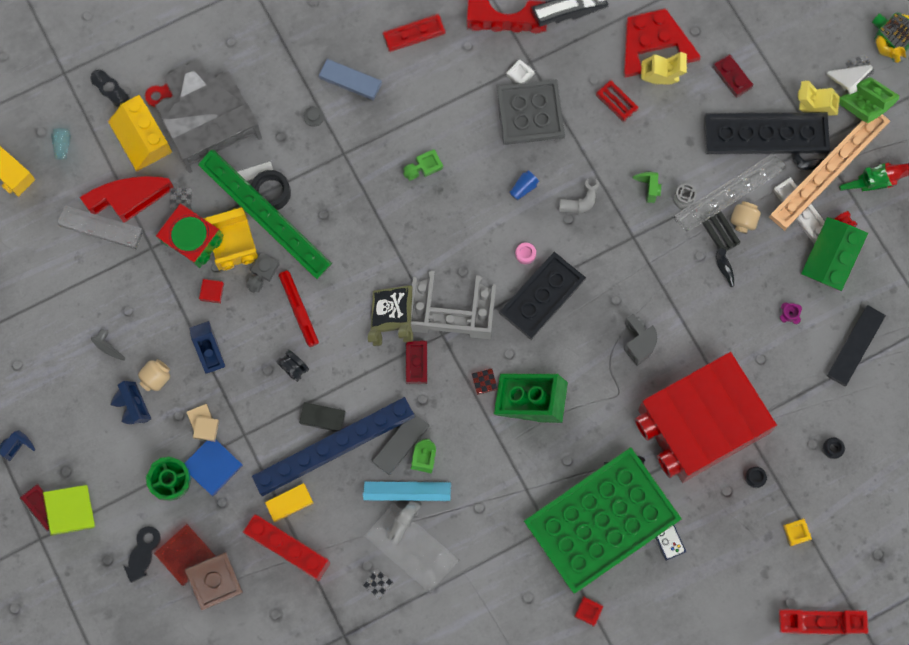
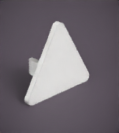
[827,65,873,94]

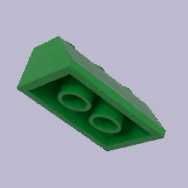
[801,217,868,291]

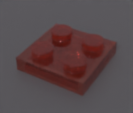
[154,524,216,587]

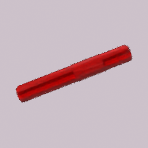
[279,270,319,347]

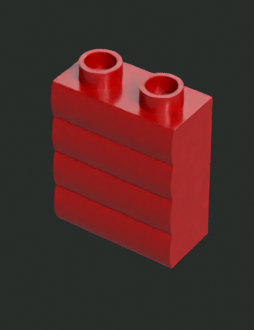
[634,352,777,483]

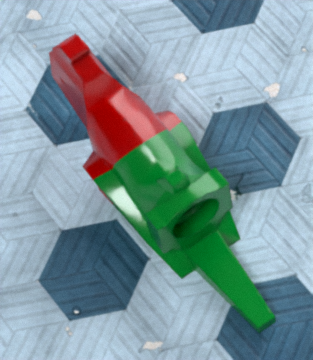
[839,163,909,192]

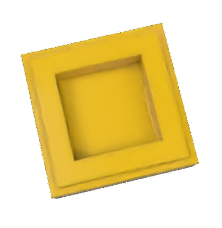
[783,519,812,547]

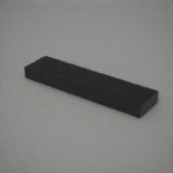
[827,305,886,386]

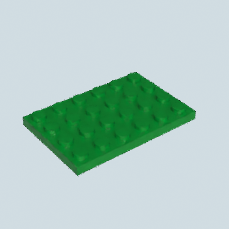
[524,447,682,594]

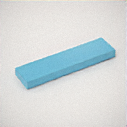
[363,482,451,501]

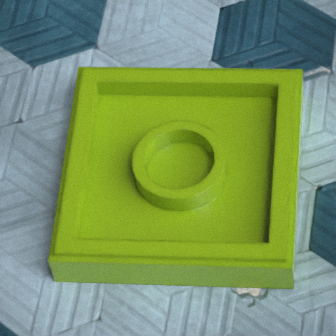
[43,485,95,536]

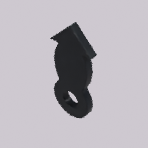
[124,526,161,583]

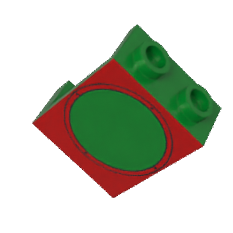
[156,203,224,269]

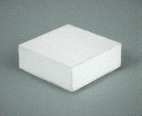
[506,59,535,84]

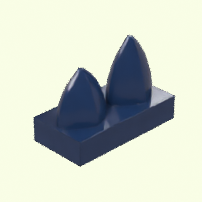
[110,381,151,424]

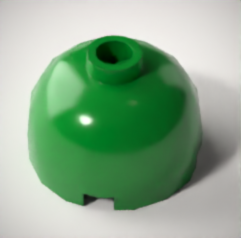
[146,457,191,501]

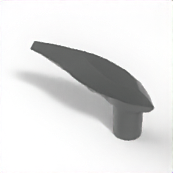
[91,329,125,361]

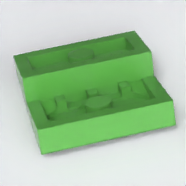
[839,77,900,124]

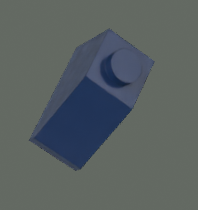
[189,321,225,374]

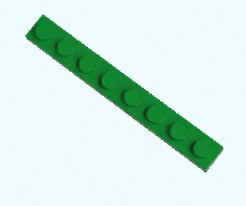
[198,149,332,279]

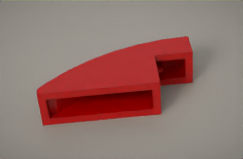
[79,176,174,223]

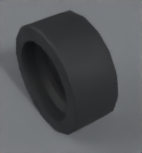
[251,170,291,210]

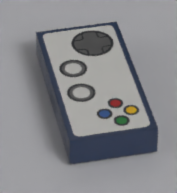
[655,525,686,561]

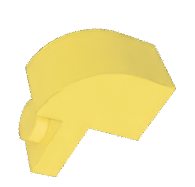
[641,52,687,84]
[798,81,840,116]

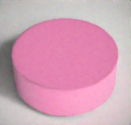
[515,243,536,264]

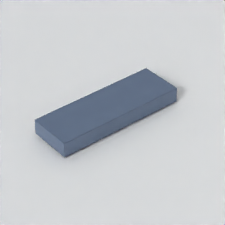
[319,59,382,101]

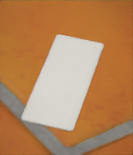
[238,162,273,181]

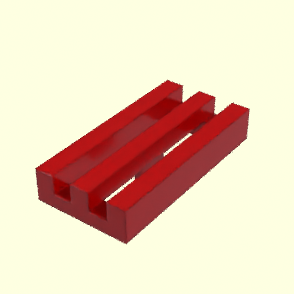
[596,80,639,122]

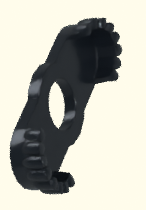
[91,70,129,108]

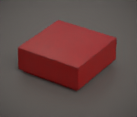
[199,279,224,304]
[574,597,604,627]

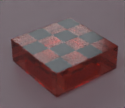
[472,369,498,395]

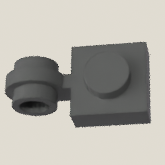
[246,253,280,293]

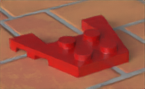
[624,9,701,78]

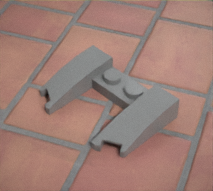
[411,271,496,339]

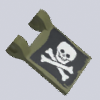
[368,285,413,346]

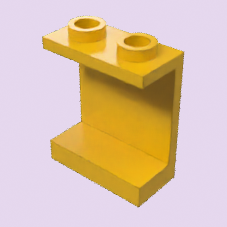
[203,207,258,270]

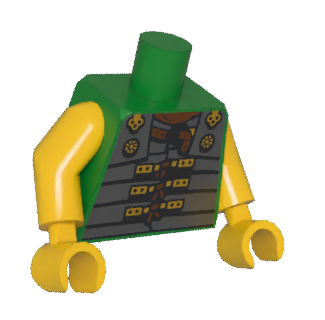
[872,13,909,63]

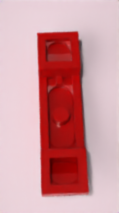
[779,610,868,634]

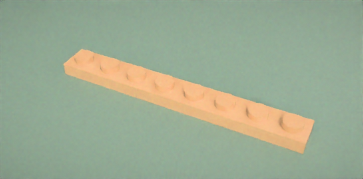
[769,114,890,231]

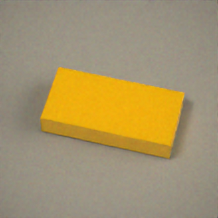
[265,483,314,522]

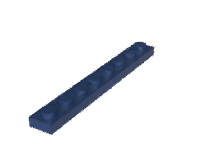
[252,397,415,497]

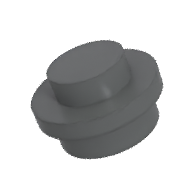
[303,107,324,127]

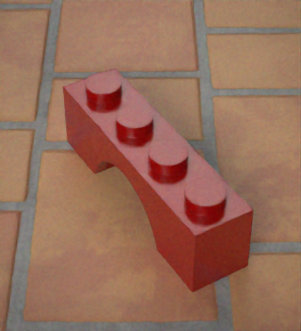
[467,0,547,34]
[243,514,331,582]

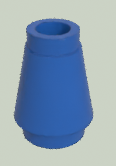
[509,170,539,201]

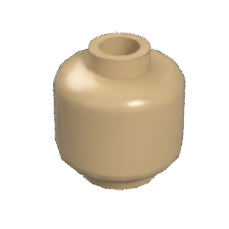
[730,201,761,234]
[138,359,170,391]

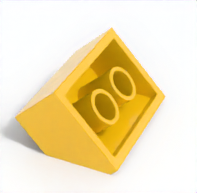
[108,94,172,172]

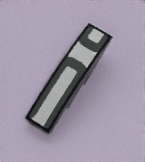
[531,0,609,27]

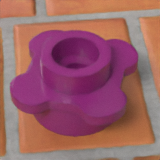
[780,302,802,324]

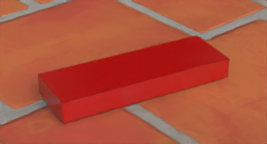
[383,14,446,53]

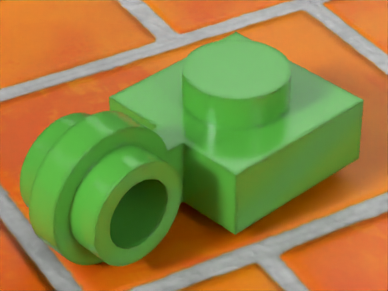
[403,149,443,181]

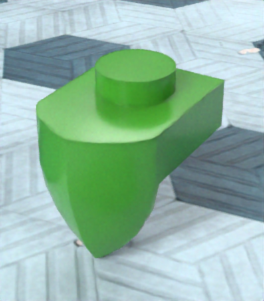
[632,172,662,203]
[411,439,436,473]

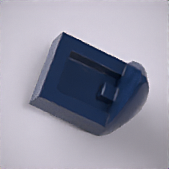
[0,430,35,461]

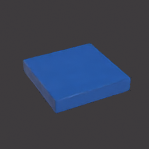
[184,440,243,497]

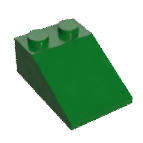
[494,374,568,423]

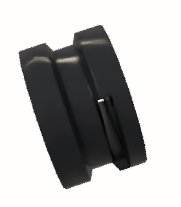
[276,349,309,382]

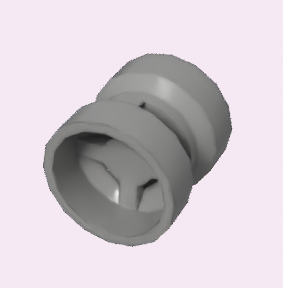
[674,183,697,210]

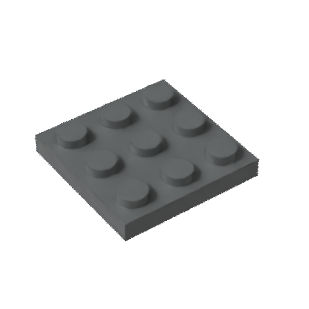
[497,79,565,145]

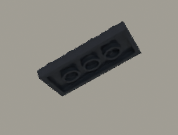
[499,251,586,340]

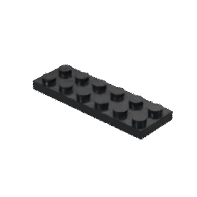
[704,112,830,154]

